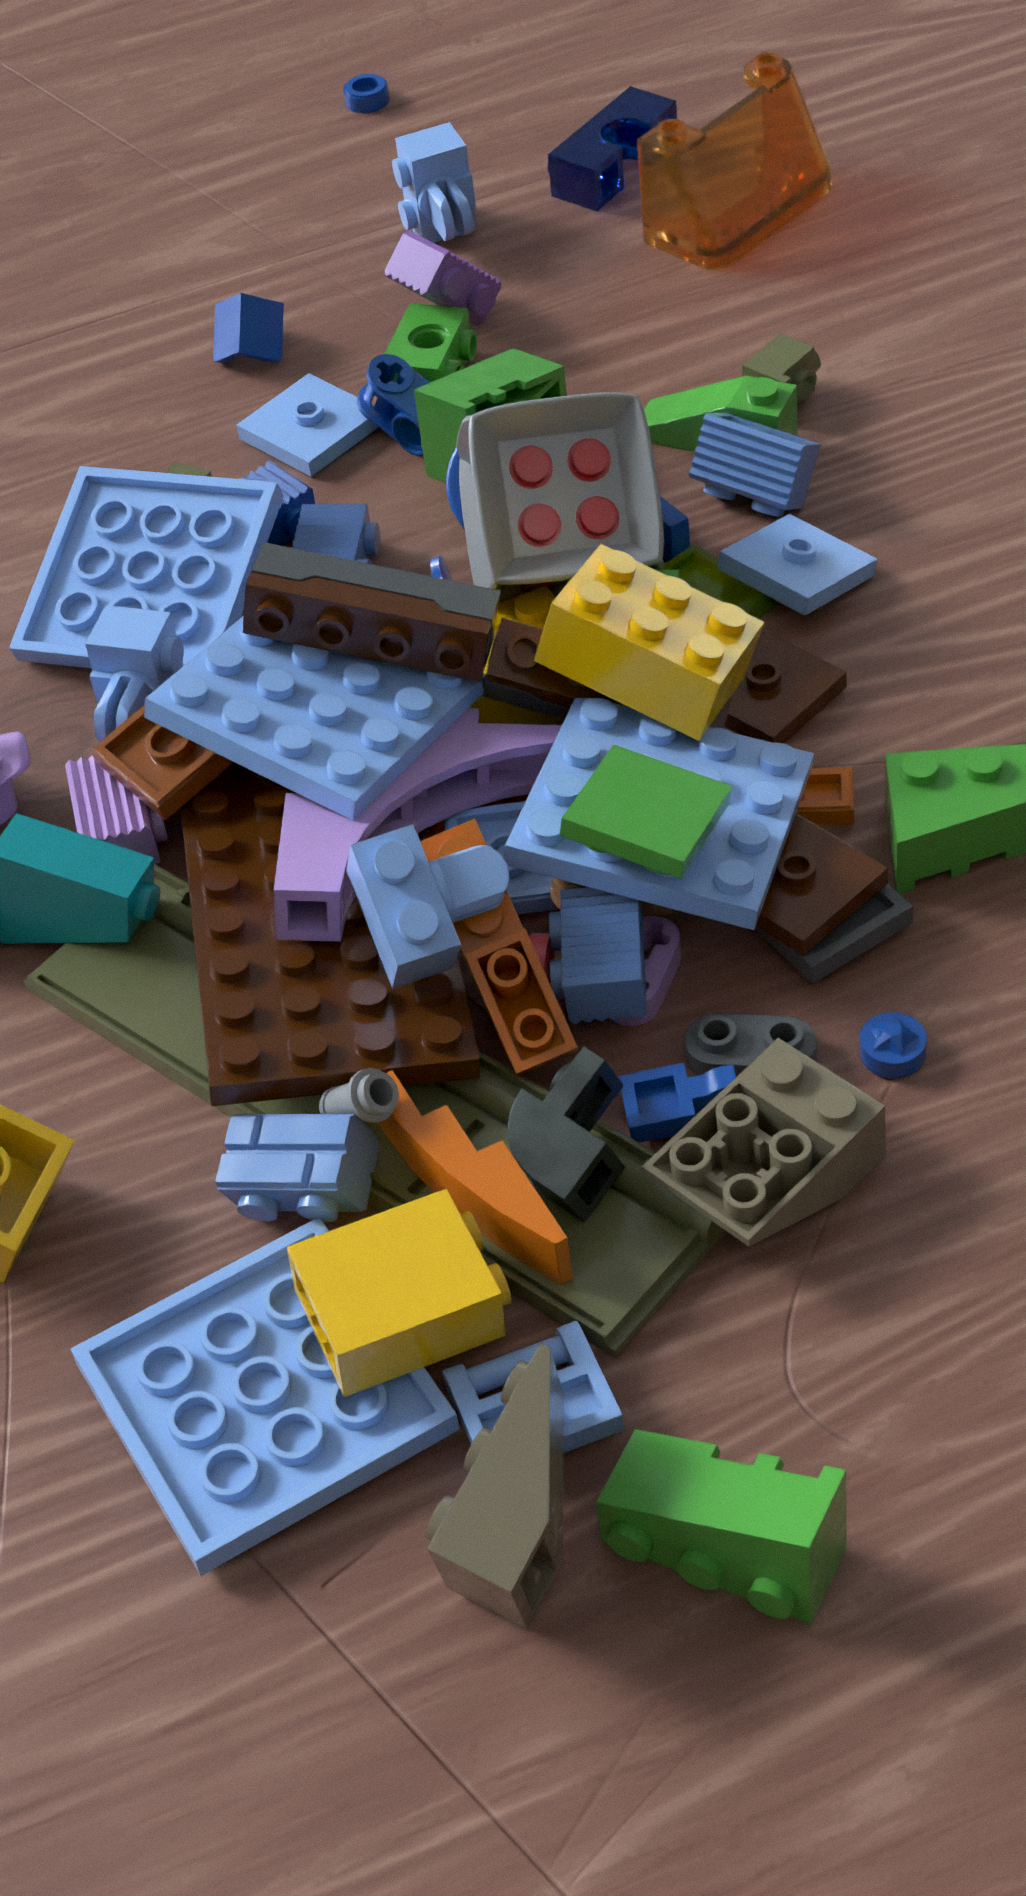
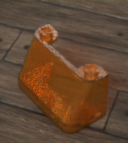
[637,51,831,269]

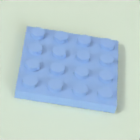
[9,466,284,668]
[144,616,485,821]
[504,698,814,930]
[71,1218,460,1576]

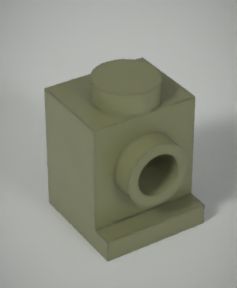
[742,333,821,405]

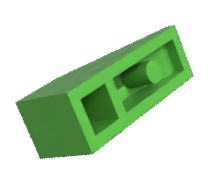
[644,375,798,452]

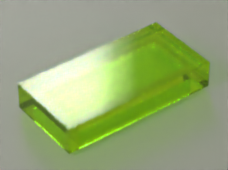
[664,544,775,619]

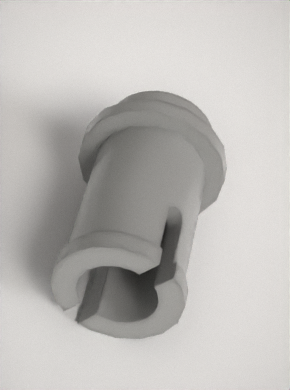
[319,1068,399,1123]

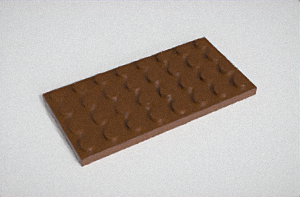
[181,762,480,1107]

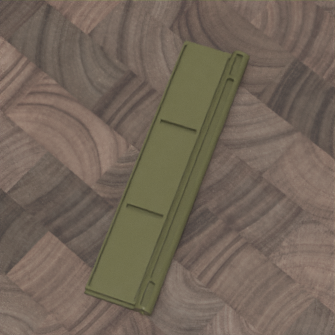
[23,864,727,1358]

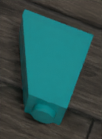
[0,813,161,944]

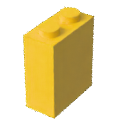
[287,1188,511,1397]

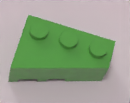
[414,348,567,483]
[884,744,1026,894]
[596,1429,847,1625]

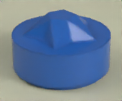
[859,1012,927,1078]

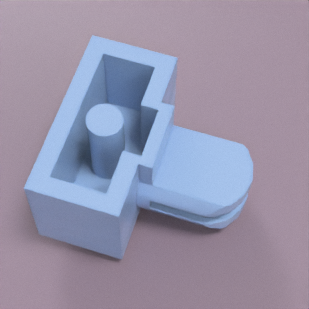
[392,122,477,243]
[85,605,184,742]
[346,824,509,989]

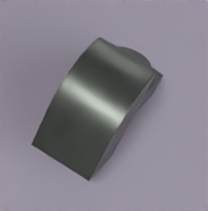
[507,1047,625,1223]

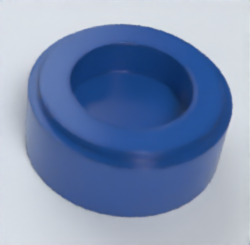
[343,74,390,113]

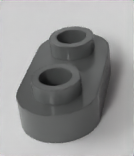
[684,1013,817,1077]

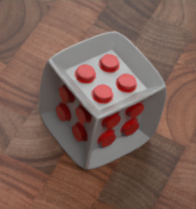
[457,392,664,603]

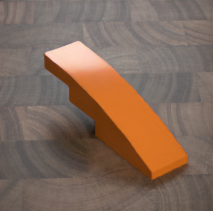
[377,1070,573,1285]

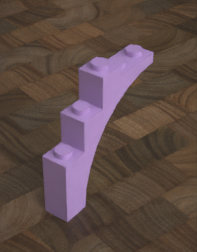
[274,708,562,942]

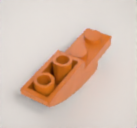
[420,818,578,1076]

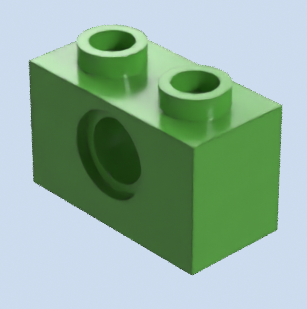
[384,303,478,383]

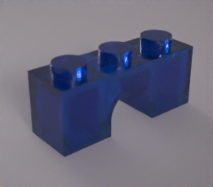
[547,86,679,212]

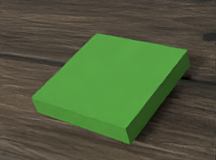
[560,745,733,879]

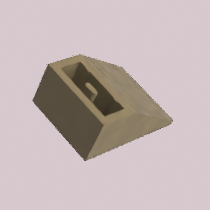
[642,1038,886,1247]
[426,1343,564,1630]

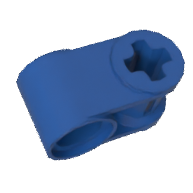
[357,354,430,456]

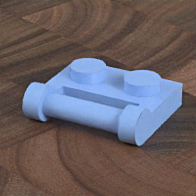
[441,1321,624,1453]

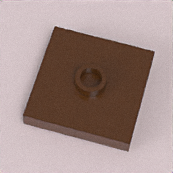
[725,629,847,743]
[756,813,888,956]

